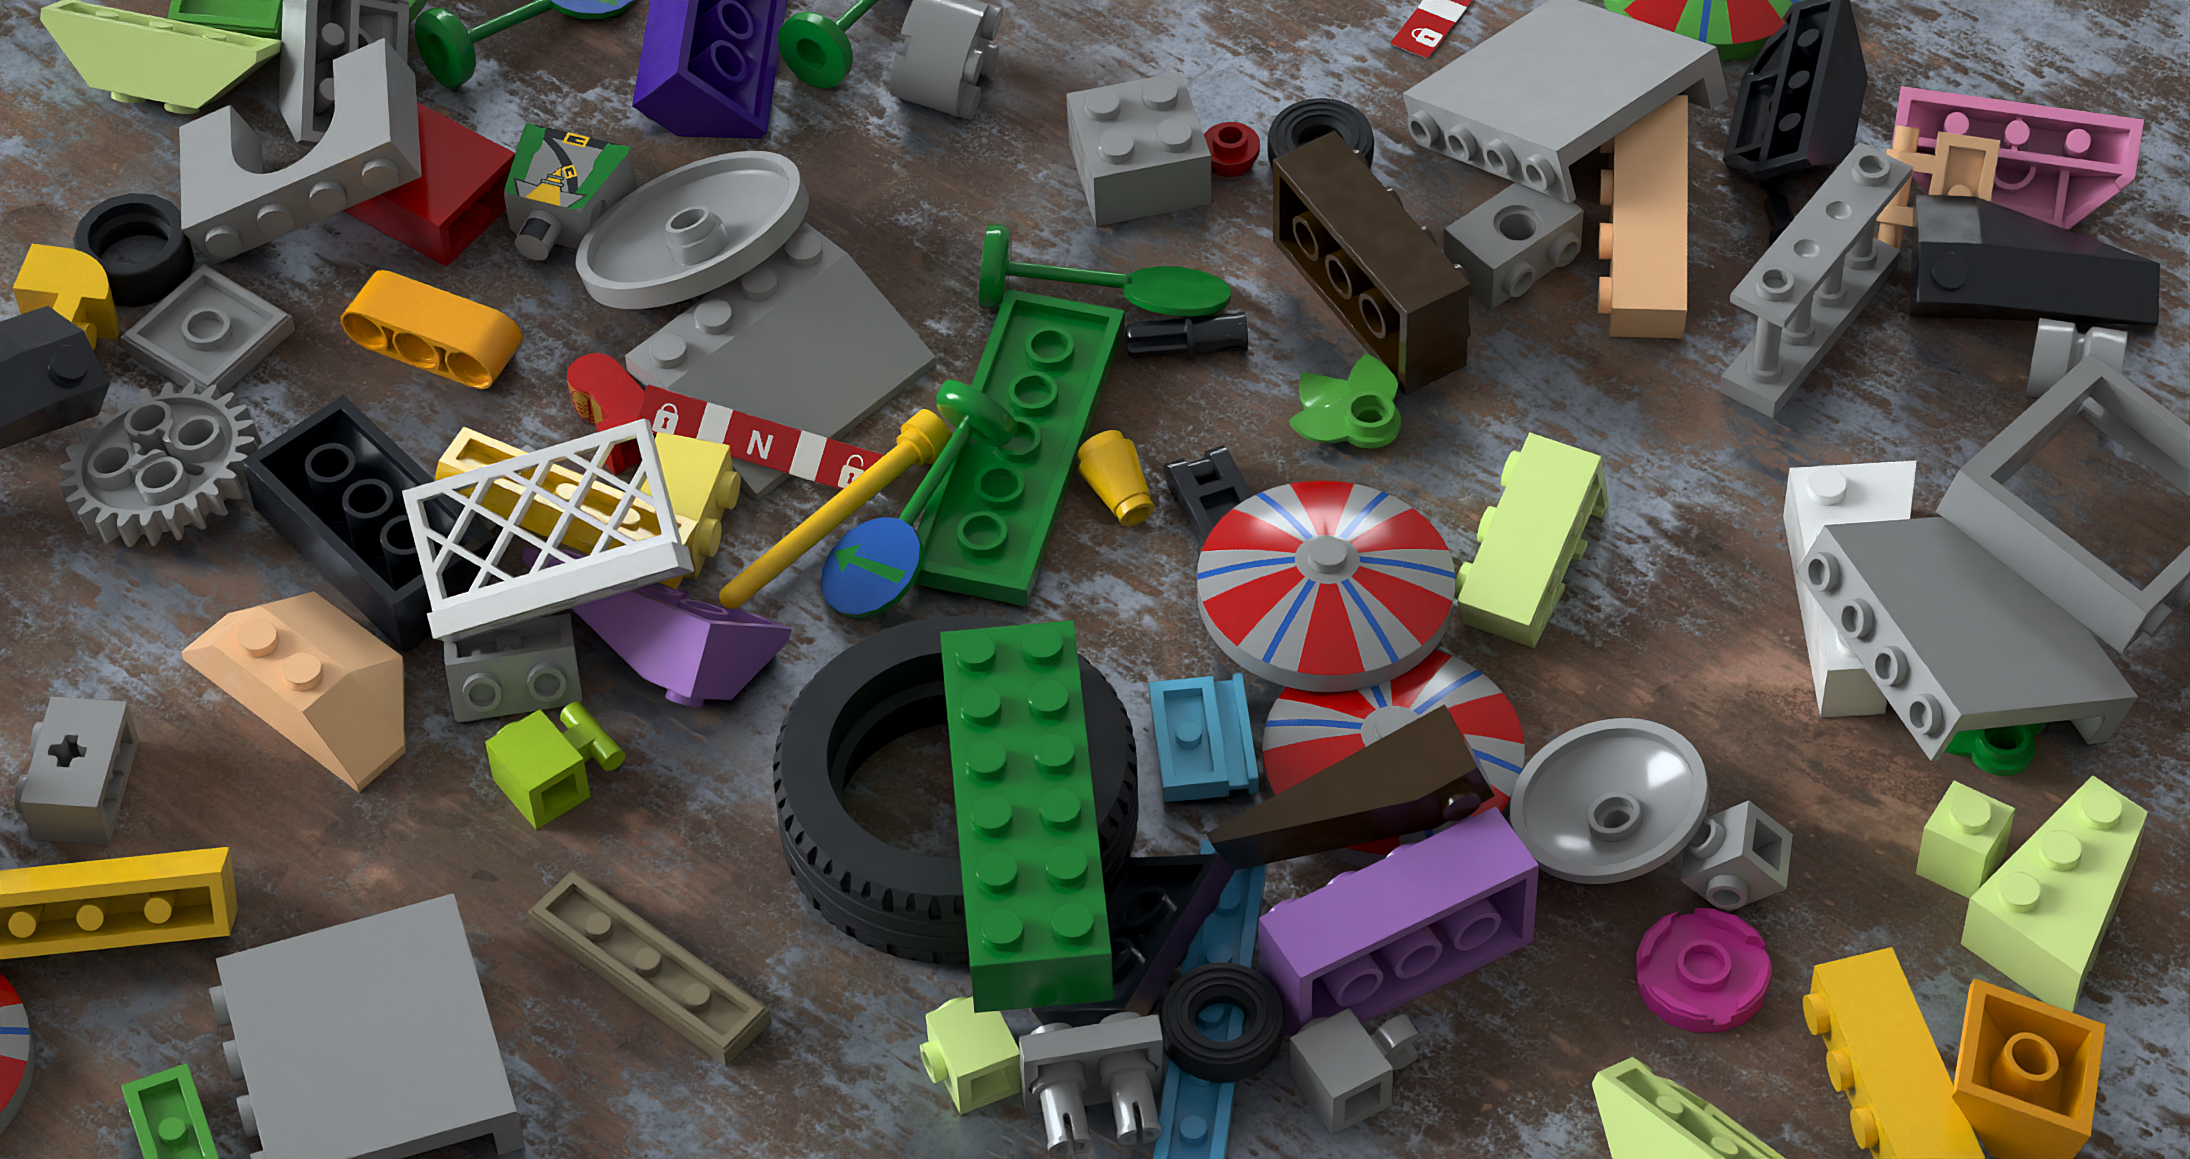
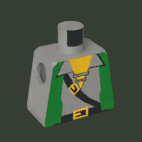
[504,123,637,260]

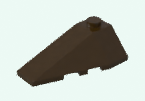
[1206,704,1495,871]

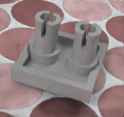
[1019,1012,1163,1157]

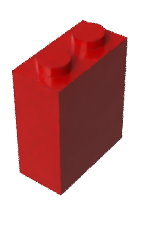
[343,102,515,267]

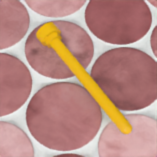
[719,409,952,610]

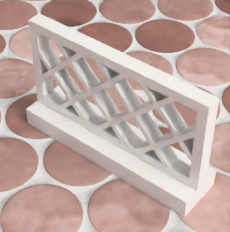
[402,418,694,643]

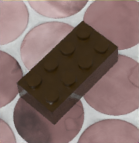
[1273,131,1473,396]

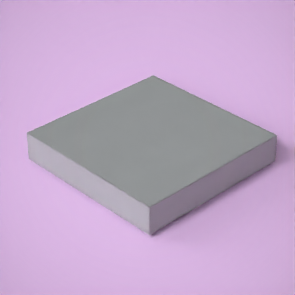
[120,264,295,397]

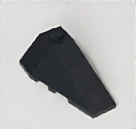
[0,306,110,450]

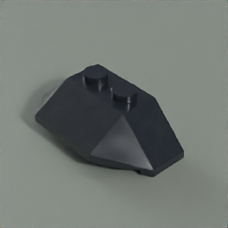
[1723,0,1868,180]

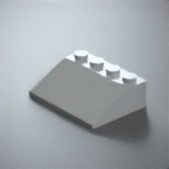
[625,222,936,502]

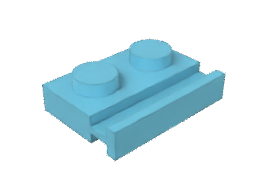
[1149,673,1259,803]

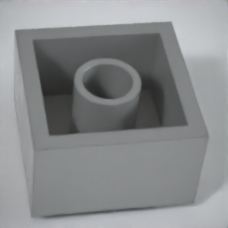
[1066,72,1212,227]

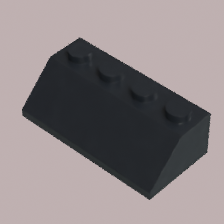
[242,395,496,653]

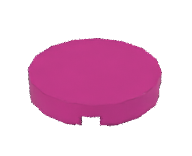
[1635,908,1772,1033]

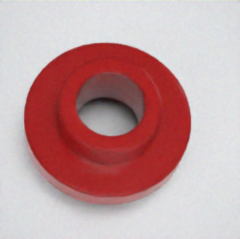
[1204,122,1260,177]

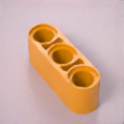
[341,270,523,390]

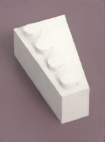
[1783,460,1917,718]

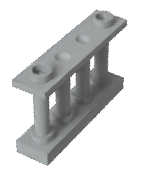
[1720,142,1913,419]

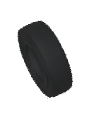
[1268,98,1374,170]
[1160,962,1285,1083]

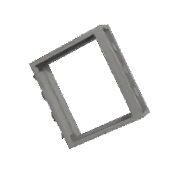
[1936,353,2190,654]

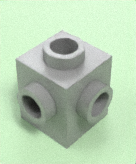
[1680,800,1793,912]

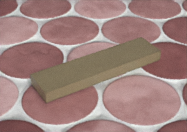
[527,870,772,1067]

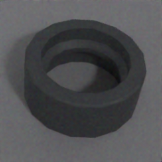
[73,193,195,306]

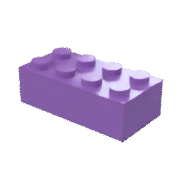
[1259,807,1539,1039]

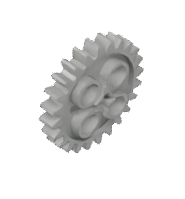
[59,381,262,547]

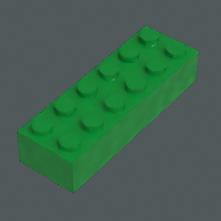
[940,620,1113,1013]

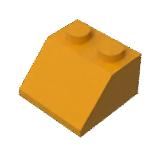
[1952,978,2106,1159]

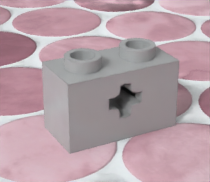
[15,696,139,846]

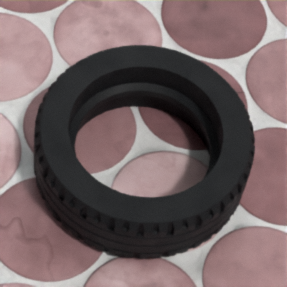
[773,616,1139,964]

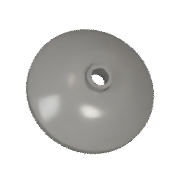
[1510,718,1710,884]

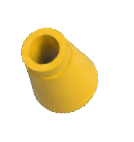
[1077,430,1155,526]

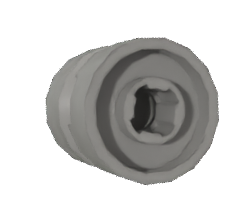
[2026,318,2128,398]

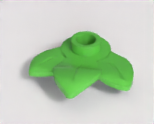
[1290,354,1401,449]

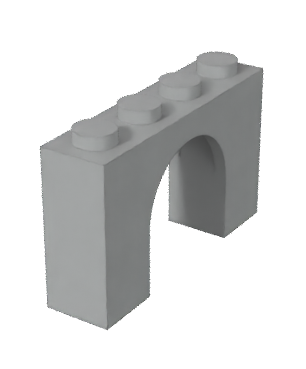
[179,38,422,265]

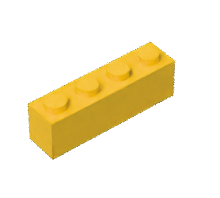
[0,847,238,960]
[1803,947,1985,1159]

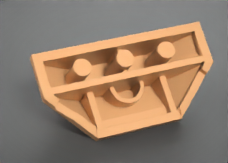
[181,591,406,792]

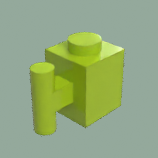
[485,702,625,830]

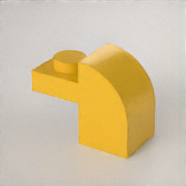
[13,244,120,351]

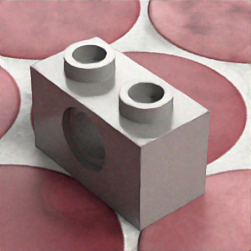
[1443,182,1584,310]

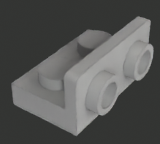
[444,613,583,722]

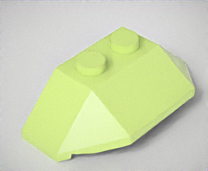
[40,0,281,114]
[1592,1057,1786,1159]

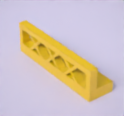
[435,427,698,590]

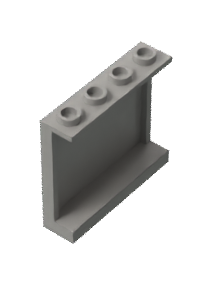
[1402,0,1729,203]
[1796,517,2138,761]
[209,893,525,1159]

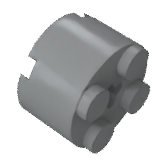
[889,0,1003,120]

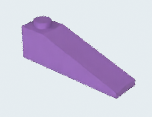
[521,547,792,708]

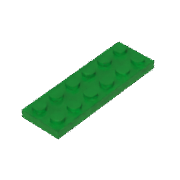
[915,289,1125,606]

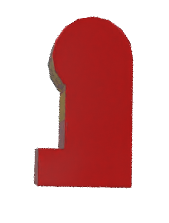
[567,353,657,475]

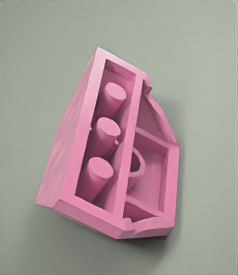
[1892,86,2144,230]

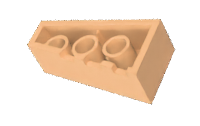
[1598,95,1688,339]

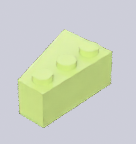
[1454,432,1609,648]
[1961,775,2148,1013]

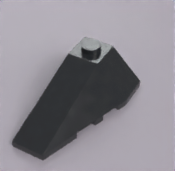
[1910,194,2160,326]

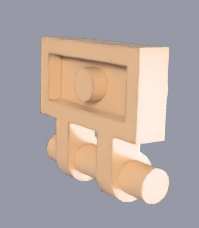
[1876,125,2000,249]

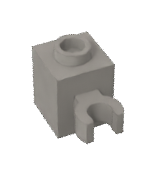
[1290,1008,1419,1135]

